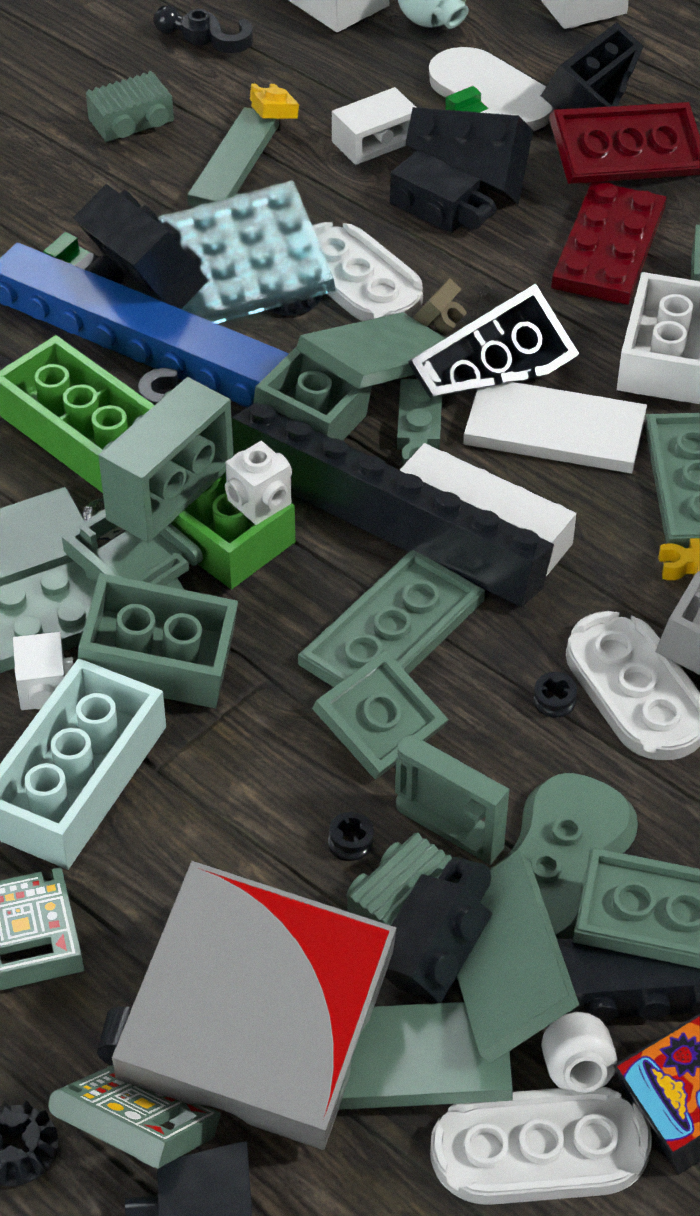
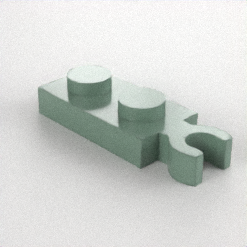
[397,379,442,467]

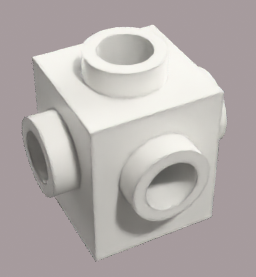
[225,441,292,525]

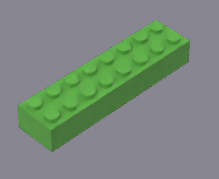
[0,335,296,590]

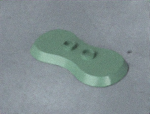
[490,773,638,939]

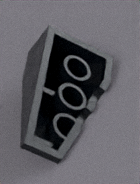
[408,284,579,398]

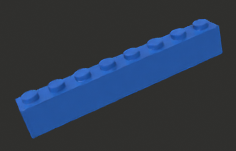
[0,242,289,407]

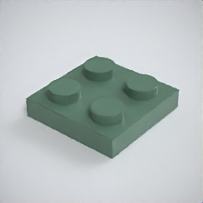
[312,650,449,780]

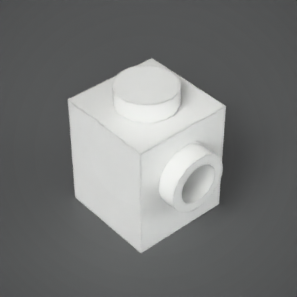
[13,632,74,710]

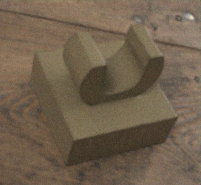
[413,278,467,335]

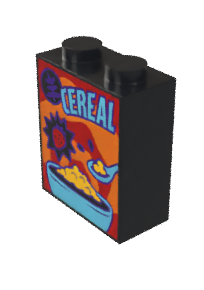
[613,1013,700,1175]

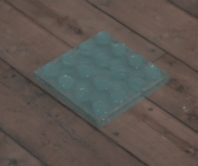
[159,181,336,324]

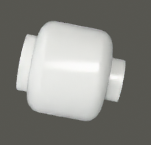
[541,1012,617,1093]

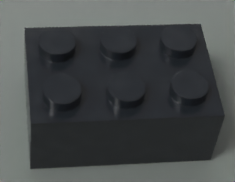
[73,184,210,309]

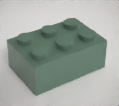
[98,377,233,543]
[78,573,238,709]

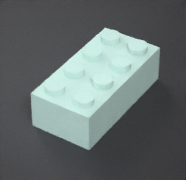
[0,658,166,870]

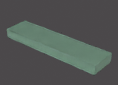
[188,107,279,213]

